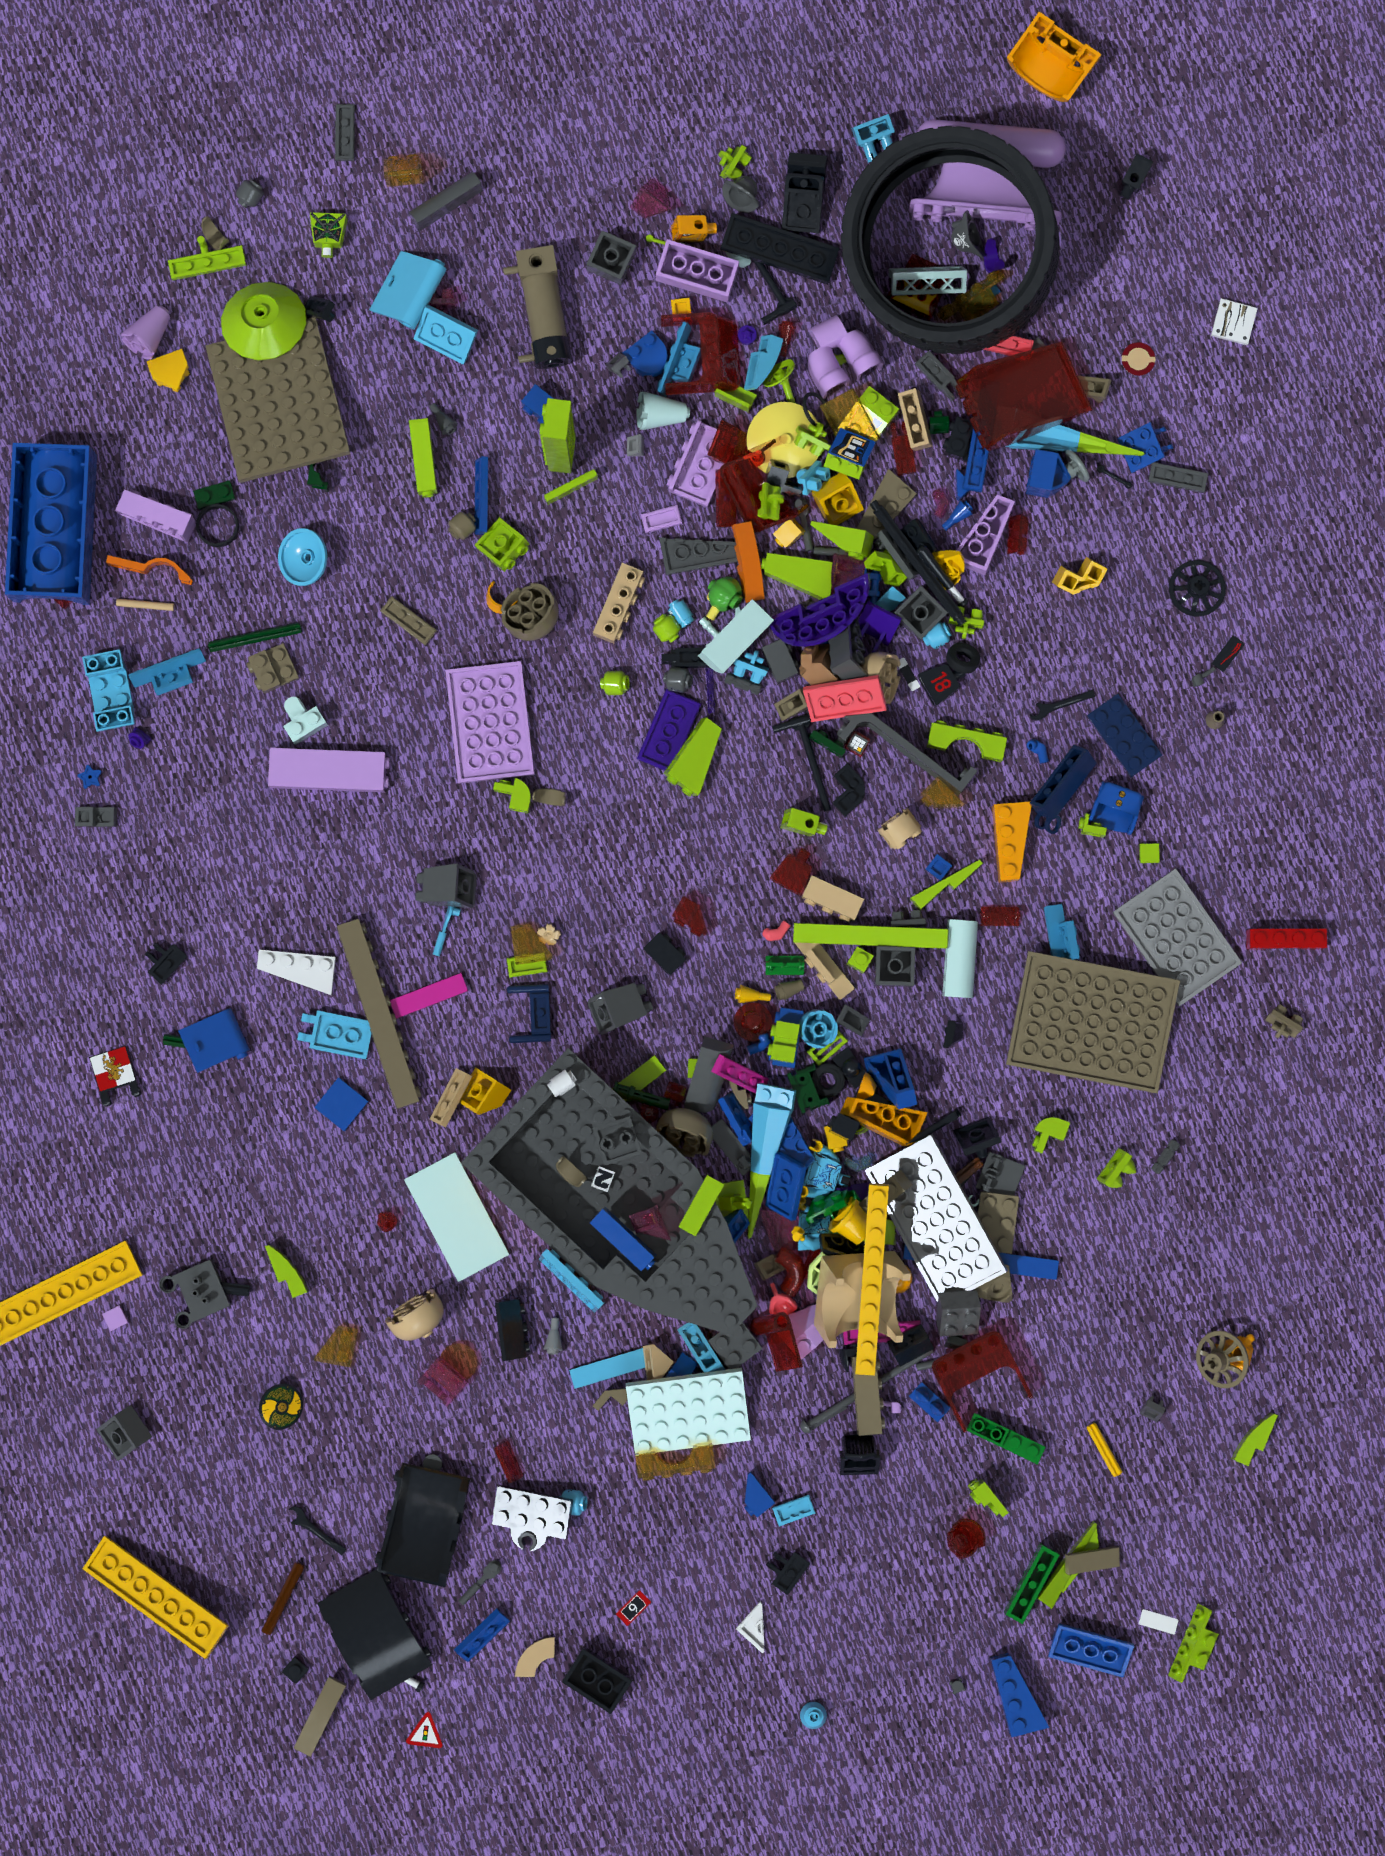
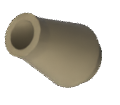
[1206,711,1225,729]
[774,979,804,1001]

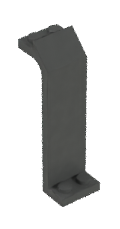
[837,713,977,796]

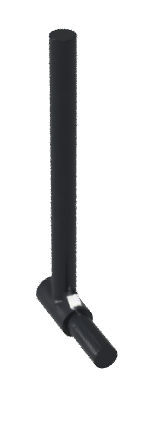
[753,261,797,325]
[772,714,831,812]

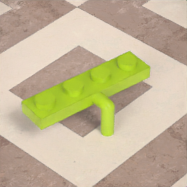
[168,236,247,281]

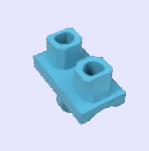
[796,460,831,495]
[733,650,769,684]

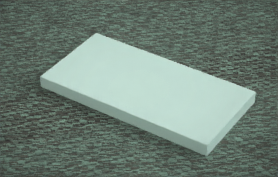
[404,1152,510,1282]

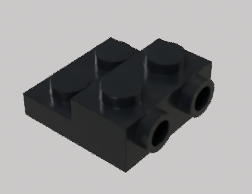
[942,416,974,462]

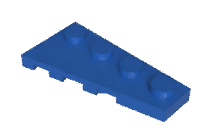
[748,1114,816,1169]

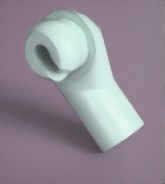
[725,251,751,268]

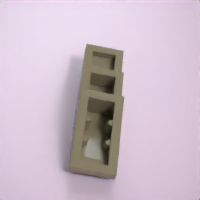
[294,1675,347,1757]

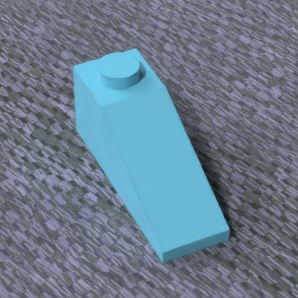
[677,1323,726,1373]

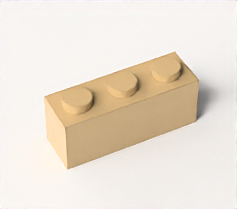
[898,388,933,451]
[802,876,864,923]

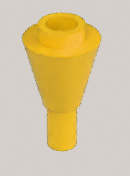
[735,984,771,1003]

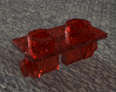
[1007,514,1029,555]
[981,907,1020,926]

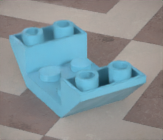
[82,649,135,732]

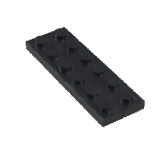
[720,213,839,285]

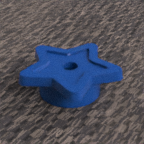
[77,765,102,789]

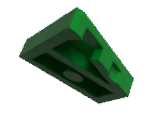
[805,1190,851,1225]

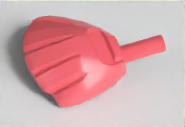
[769,1283,798,1320]

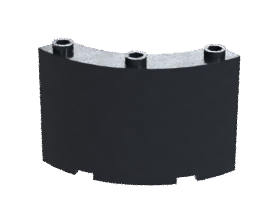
[375,1462,471,1587]
[317,1569,432,1700]

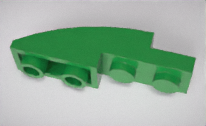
[966,1413,1046,1465]

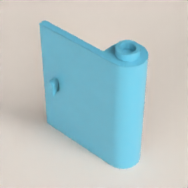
[369,251,447,330]

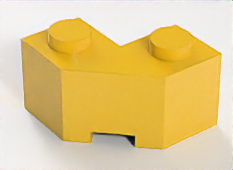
[1052,557,1107,595]

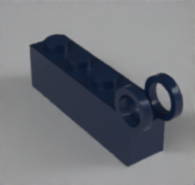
[1030,745,1097,834]

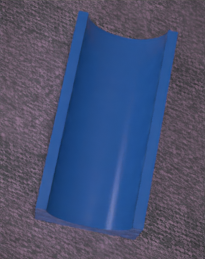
[5,443,97,605]

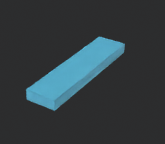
[569,1348,645,1389]

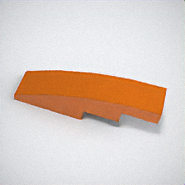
[732,521,765,603]

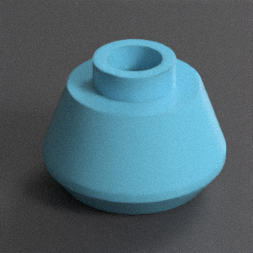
[800,1702,827,1729]

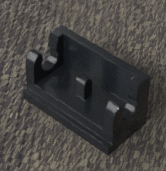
[887,1324,934,1367]

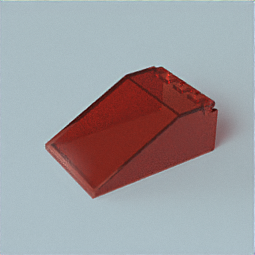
[955,342,1093,451]

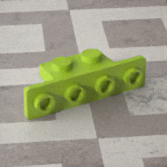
[1168,1604,1219,1683]

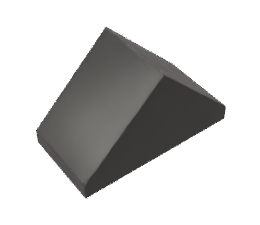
[836,1005,870,1036]

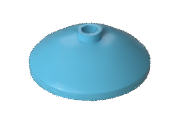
[278,528,327,586]

